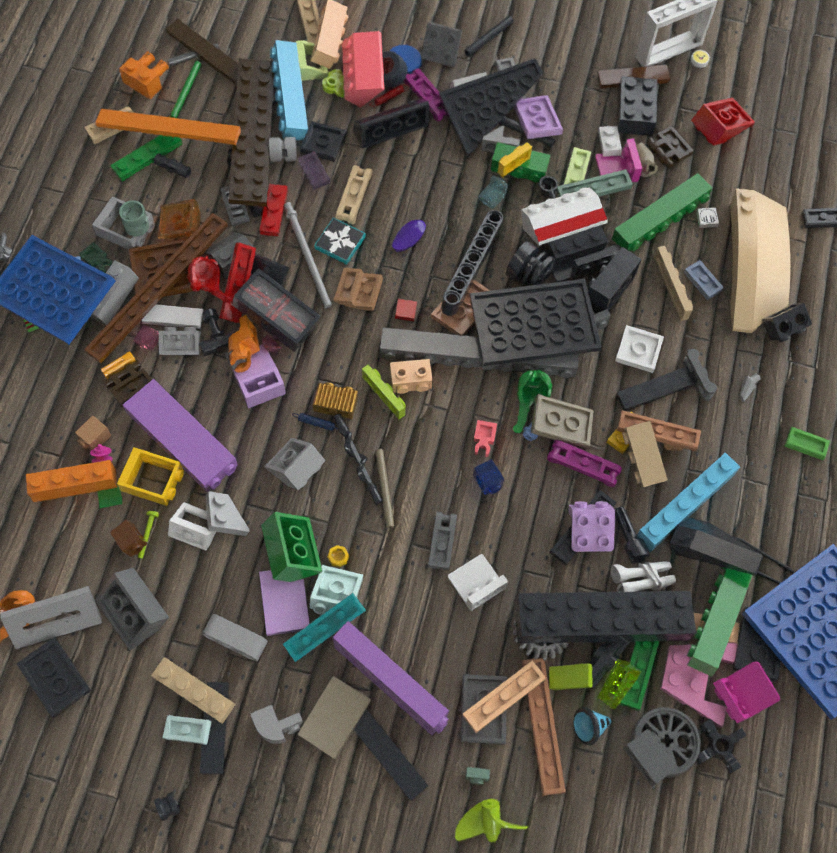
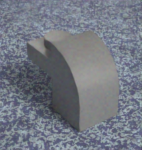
[251,705,303,744]

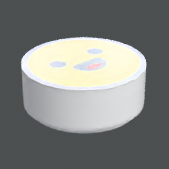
[691,50,710,68]

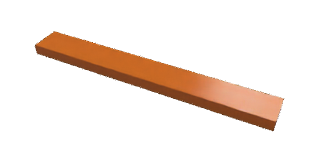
[95,109,241,145]

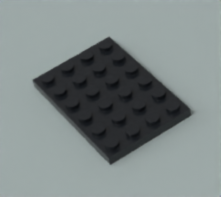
[470,279,602,366]

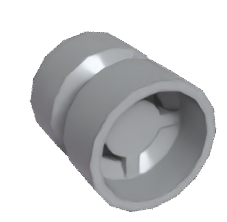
[269,137,297,162]

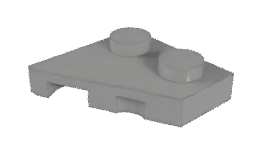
[205,491,249,536]

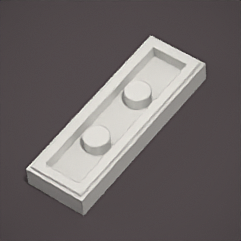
[142,305,204,329]

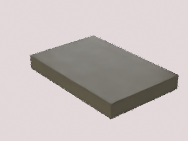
[531,394,594,449]
[297,676,371,759]

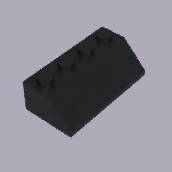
[354,99,430,149]

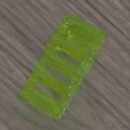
[597,659,641,709]

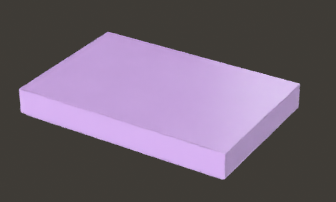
[514,95,563,139]
[259,570,310,636]

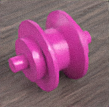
[90,444,113,463]

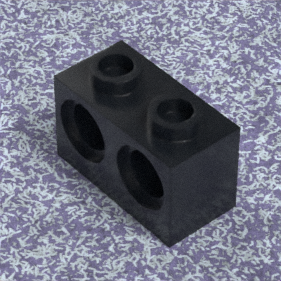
[762,303,812,342]

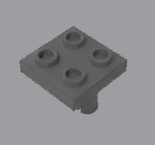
[421,22,463,67]

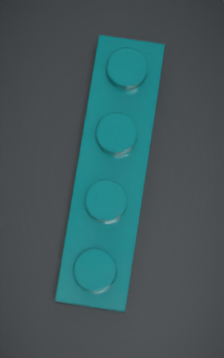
[283,593,366,662]

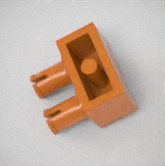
[119,51,169,100]

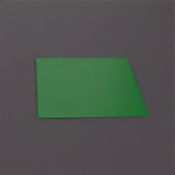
[98,485,123,508]

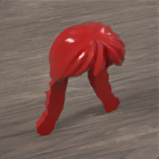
[187,256,233,303]

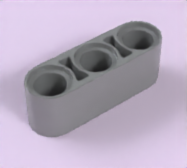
[202,614,268,661]

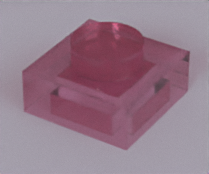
[133,325,159,351]

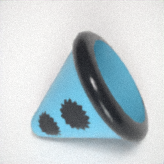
[573,707,611,746]

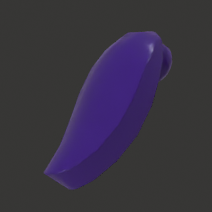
[392,220,426,252]

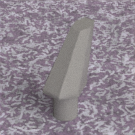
[739,373,761,402]

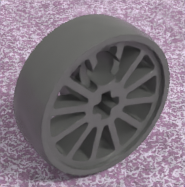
[631,707,700,778]

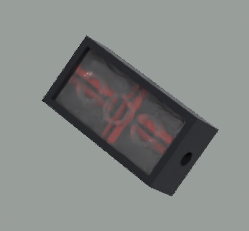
[232,268,321,352]

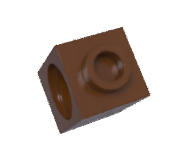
[110,519,148,557]

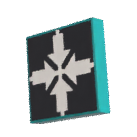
[314,218,366,265]

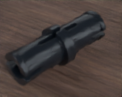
[154,153,192,179]

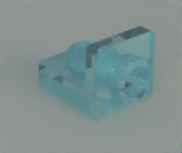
[478,175,508,209]

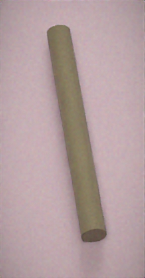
[375,449,395,528]

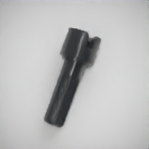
[615,506,650,564]

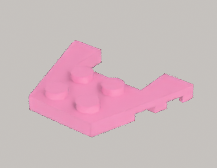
[660,643,738,728]

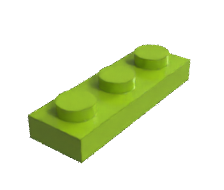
[362,365,406,419]

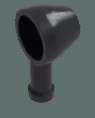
[539,176,558,199]

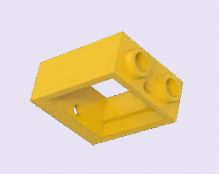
[117,448,184,506]

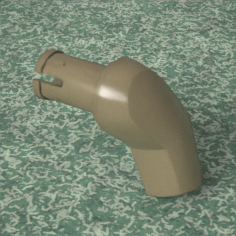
[636,143,658,177]

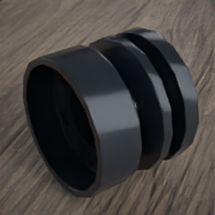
[505,241,555,287]

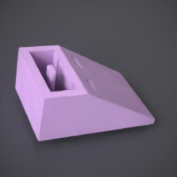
[230,344,286,408]

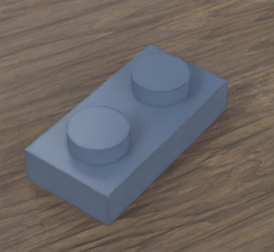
[684,260,724,300]

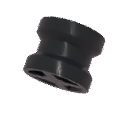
[154,792,180,821]

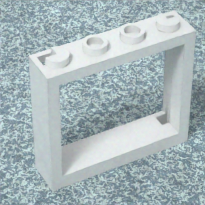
[635,0,718,67]

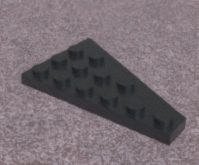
[438,58,543,157]

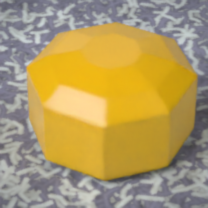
[328,545,349,568]

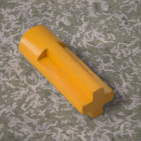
[101,351,136,379]

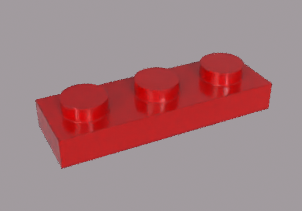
[259,184,288,237]

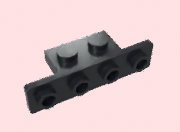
[551,244,621,282]

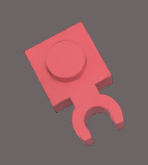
[474,420,497,457]

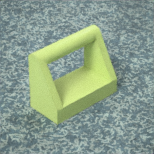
[296,40,329,81]

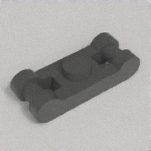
[683,349,717,401]

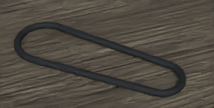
[734,537,795,584]

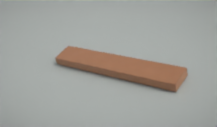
[522,658,565,796]

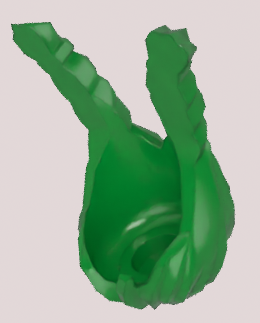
[513,370,552,433]

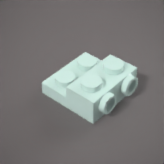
[310,565,363,614]

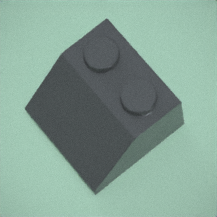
[204,232,256,280]

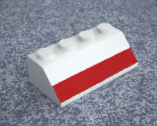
[521,188,608,245]

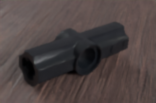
[589,642,630,689]

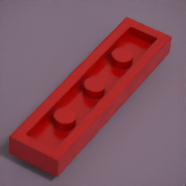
[219,242,256,323]

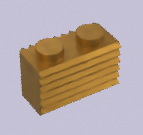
[313,382,358,419]

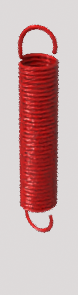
[370,84,409,107]

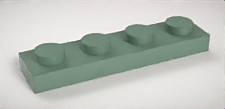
[556,170,633,197]

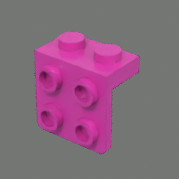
[713,662,780,723]

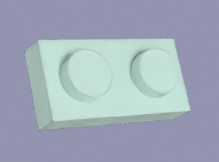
[163,715,211,745]

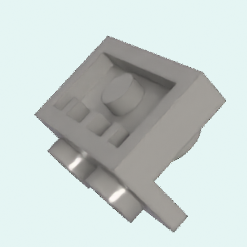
[159,327,201,355]

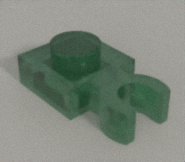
[79,242,112,273]

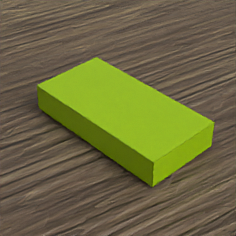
[549,663,592,690]

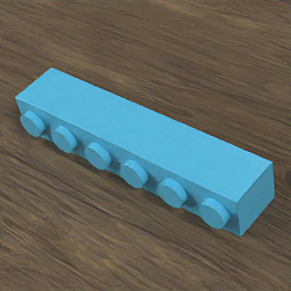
[270,40,308,141]
[637,453,740,552]

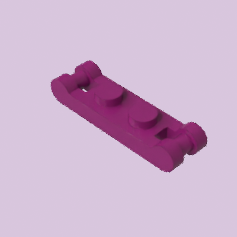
[403,68,447,122]
[547,440,622,487]

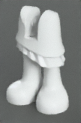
[611,561,676,592]

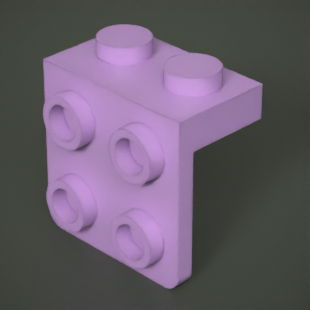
[569,501,615,552]

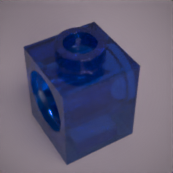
[473,459,504,495]

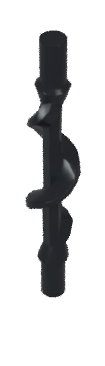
[334,414,383,505]

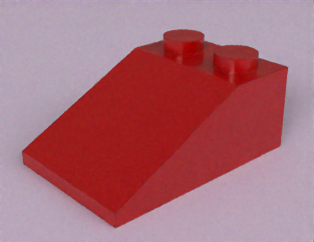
[691,97,755,146]

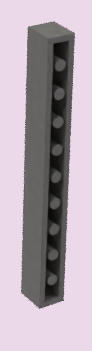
[380,328,579,378]

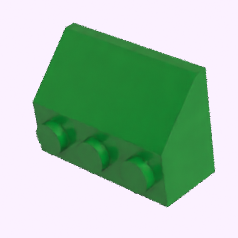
[261,512,323,582]

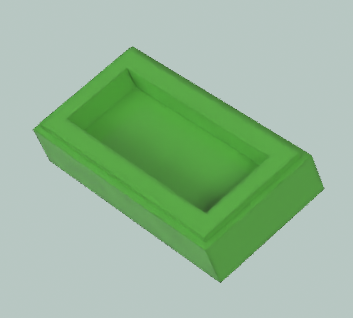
[784,427,830,460]

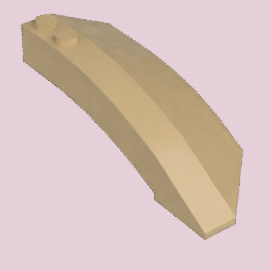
[730,189,790,333]

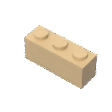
[622,421,668,487]

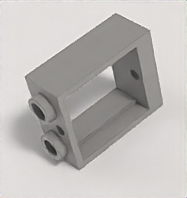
[92,196,155,250]

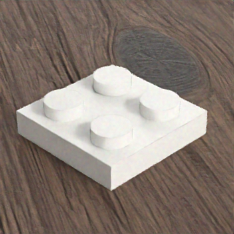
[615,325,664,373]

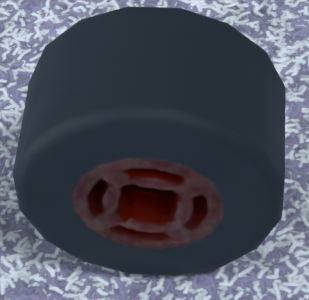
[382,51,407,87]

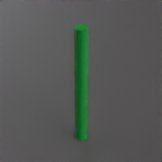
[169,61,201,118]

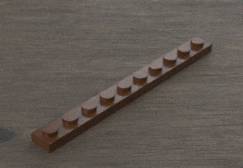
[84,213,228,364]

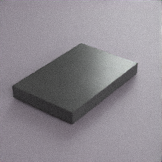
[461,674,507,745]

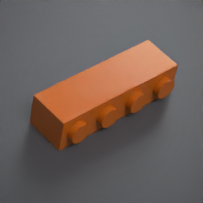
[26,460,117,502]

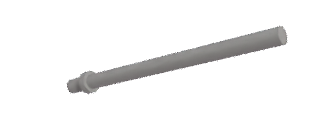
[284,202,332,309]

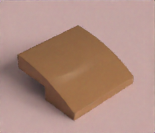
[334,268,383,311]

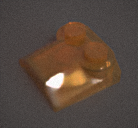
[158,199,201,240]

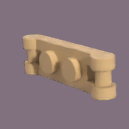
[335,165,372,225]

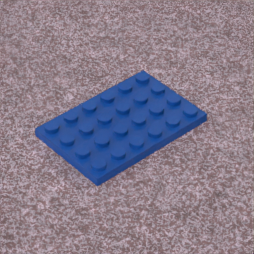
[0,235,116,345]

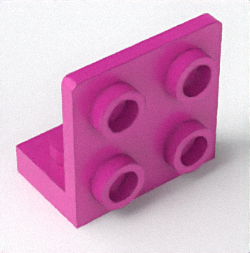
[595,139,642,182]

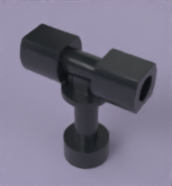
[200,308,237,357]

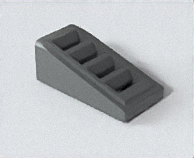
[220,186,250,226]

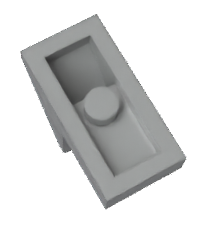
[482,126,520,153]

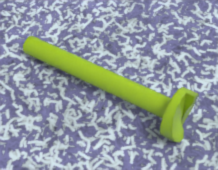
[138,511,159,559]

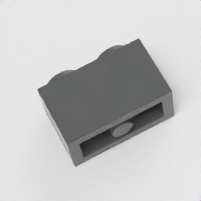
[623,729,677,787]

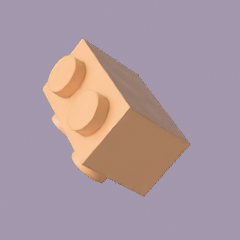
[390,359,432,394]

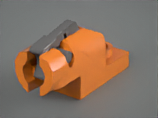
[225,315,260,373]

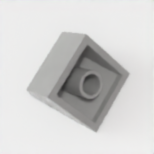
[264,438,326,490]

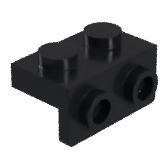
[250,253,289,287]

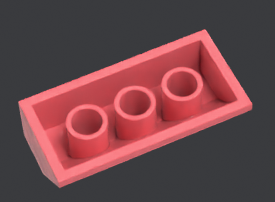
[342,31,384,108]

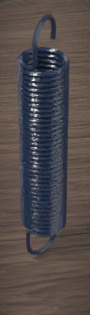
[292,413,339,431]

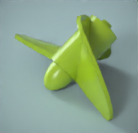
[455,799,528,842]

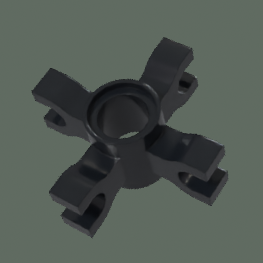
[696,719,747,774]

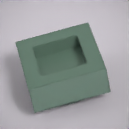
[465,767,490,785]

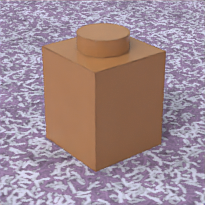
[75,416,111,451]

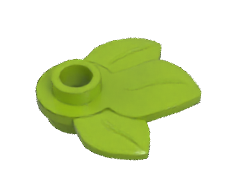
[322,69,344,98]

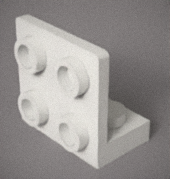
[448,554,508,611]

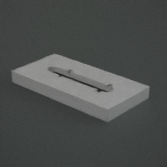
[1,586,102,649]

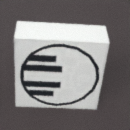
[696,208,719,228]

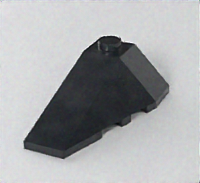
[670,517,763,576]

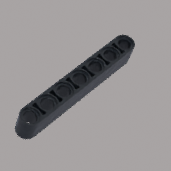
[441,210,503,316]

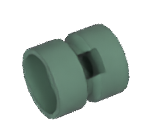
[119,200,149,236]

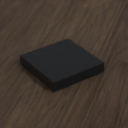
[300,121,346,162]

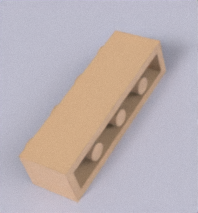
[311,0,348,69]

